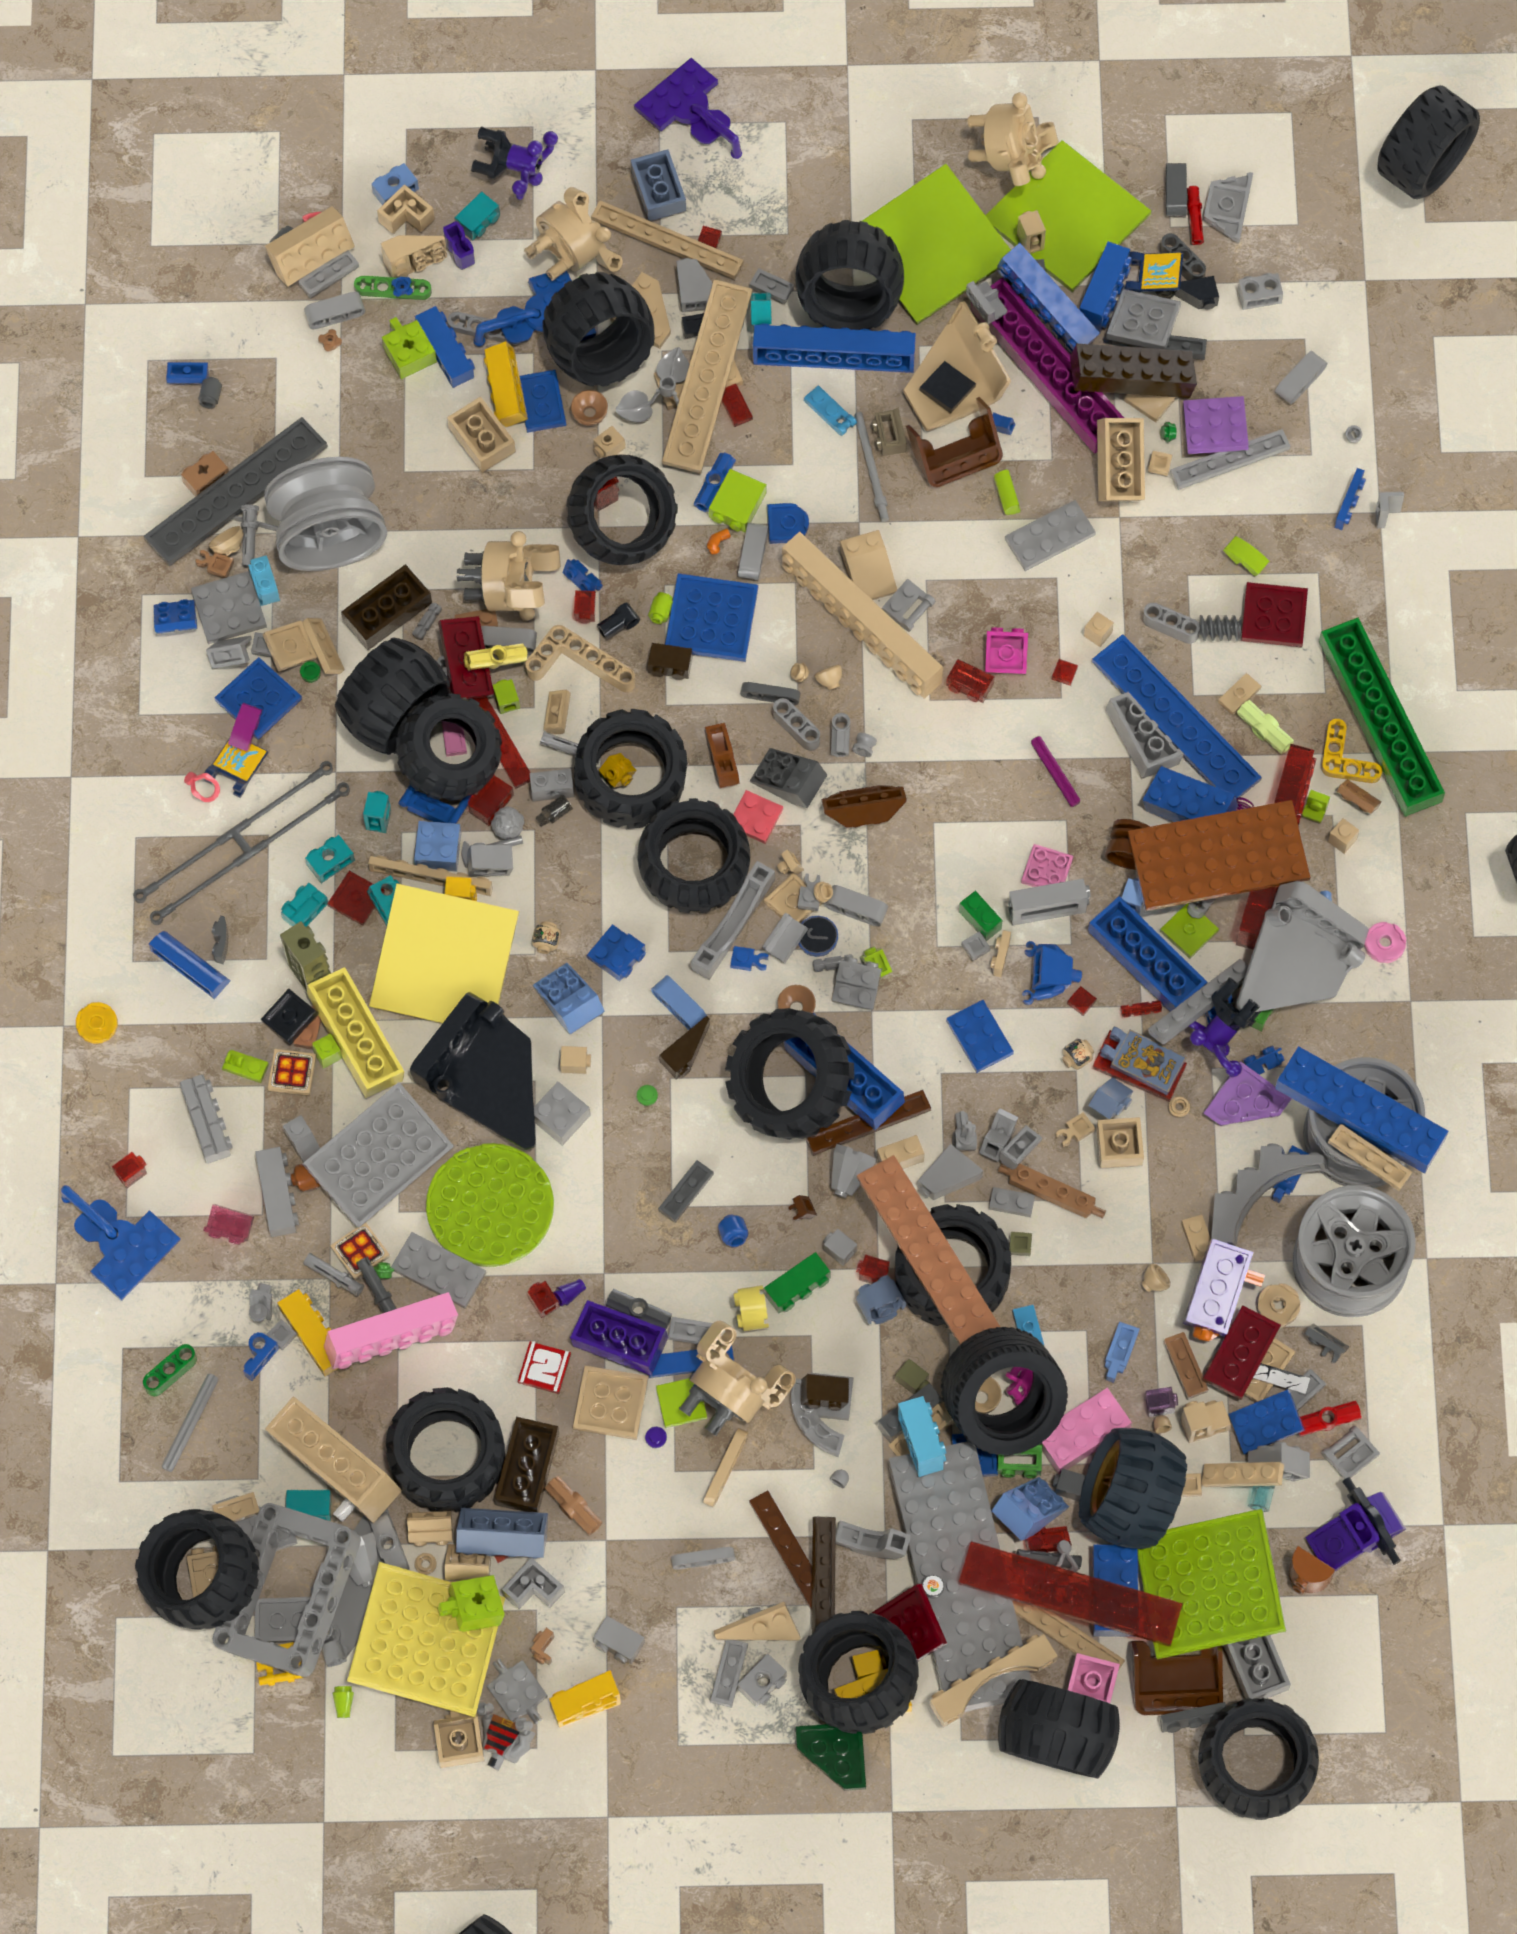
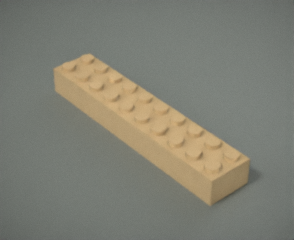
[782,532,943,699]

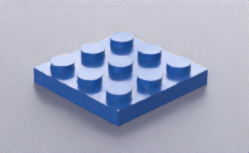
[214,657,302,740]

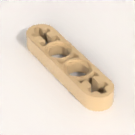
[703,1428,749,1507]

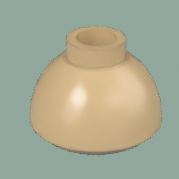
[814,664,842,690]
[1142,1263,1171,1292]

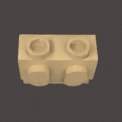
[187,1545,219,1597]

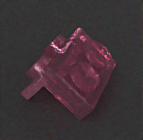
[203,1204,254,1245]

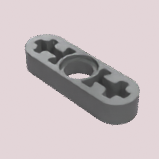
[740,682,801,705]

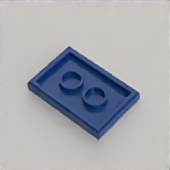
[520,369,567,433]

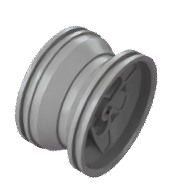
[264,457,387,571]
[1303,1057,1425,1188]
[1293,1185,1416,1318]

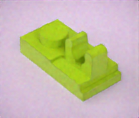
[222,1050,269,1083]

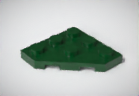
[796,1724,866,1791]

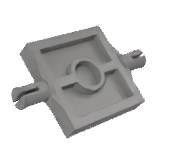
[487,1659,548,1724]

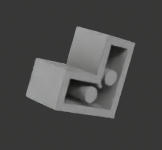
[1248,1442,1310,1482]
[502,1557,565,1610]

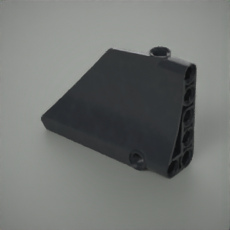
[410,992,536,1150]

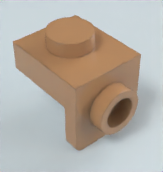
[531,1627,554,1665]

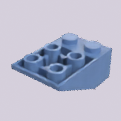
[533,963,605,1034]
[992,1477,1069,1541]

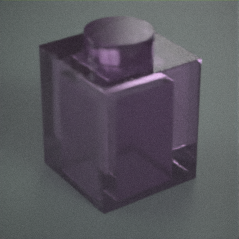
[1145,1387,1178,1417]

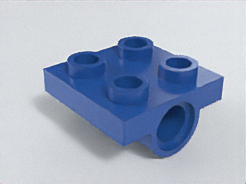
[154,599,197,634]

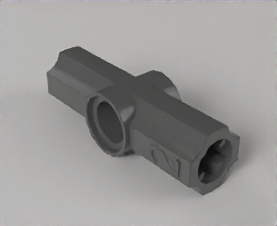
[606,1288,672,1329]

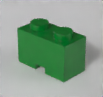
[959,890,1003,941]

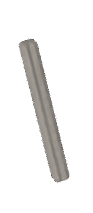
[162,1374,218,1472]

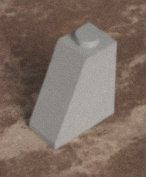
[676,258,713,313]
[917,1144,983,1200]

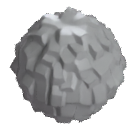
[491,806,525,839]

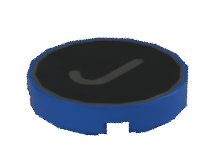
[798,916,838,957]

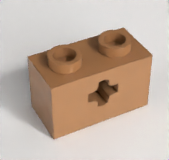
[181,451,229,497]

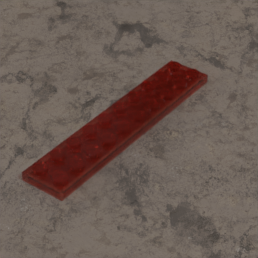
[958,1541,1183,1647]

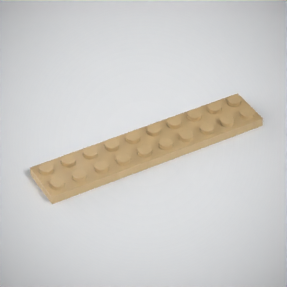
[662,279,753,474]

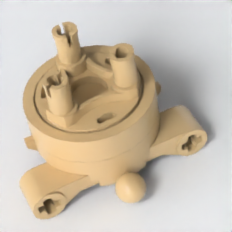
[968,92,1059,186]
[524,187,623,281]

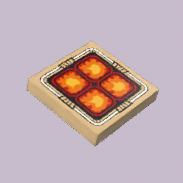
[268,1049,317,1096]
[330,1222,390,1280]

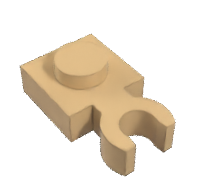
[1056,1112,1095,1147]

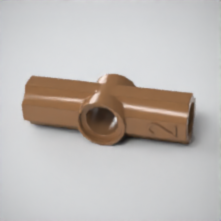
[545,1476,602,1536]

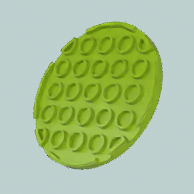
[426,1143,554,1267]

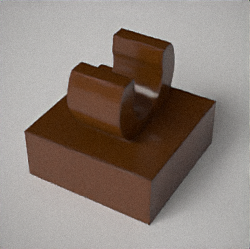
[789,1195,817,1221]

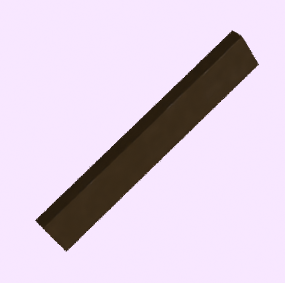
[812,1516,836,1634]

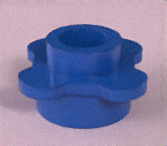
[392,277,413,297]

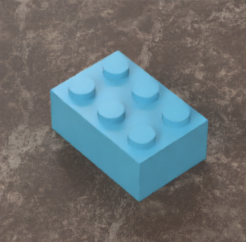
[898,1396,946,1477]

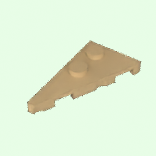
[714,1602,801,1640]

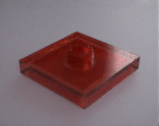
[327,870,385,926]

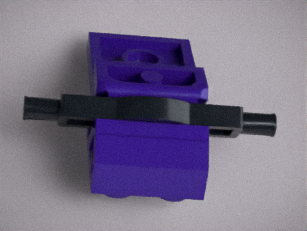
[1305,1477,1406,1571]

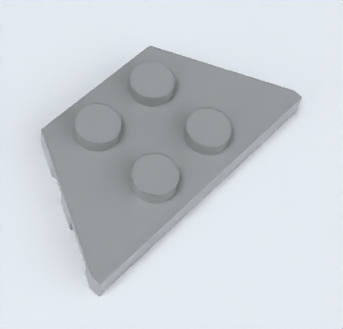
[1203,172,1253,243]

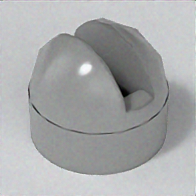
[1346,425,1362,443]
[830,1469,849,1488]

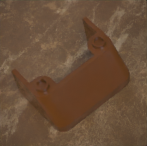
[906,397,1003,487]

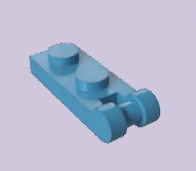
[804,385,857,436]

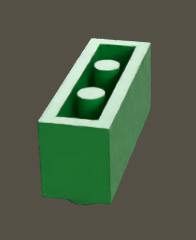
[764,1252,831,1314]

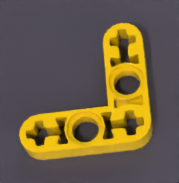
[1322,719,1382,783]

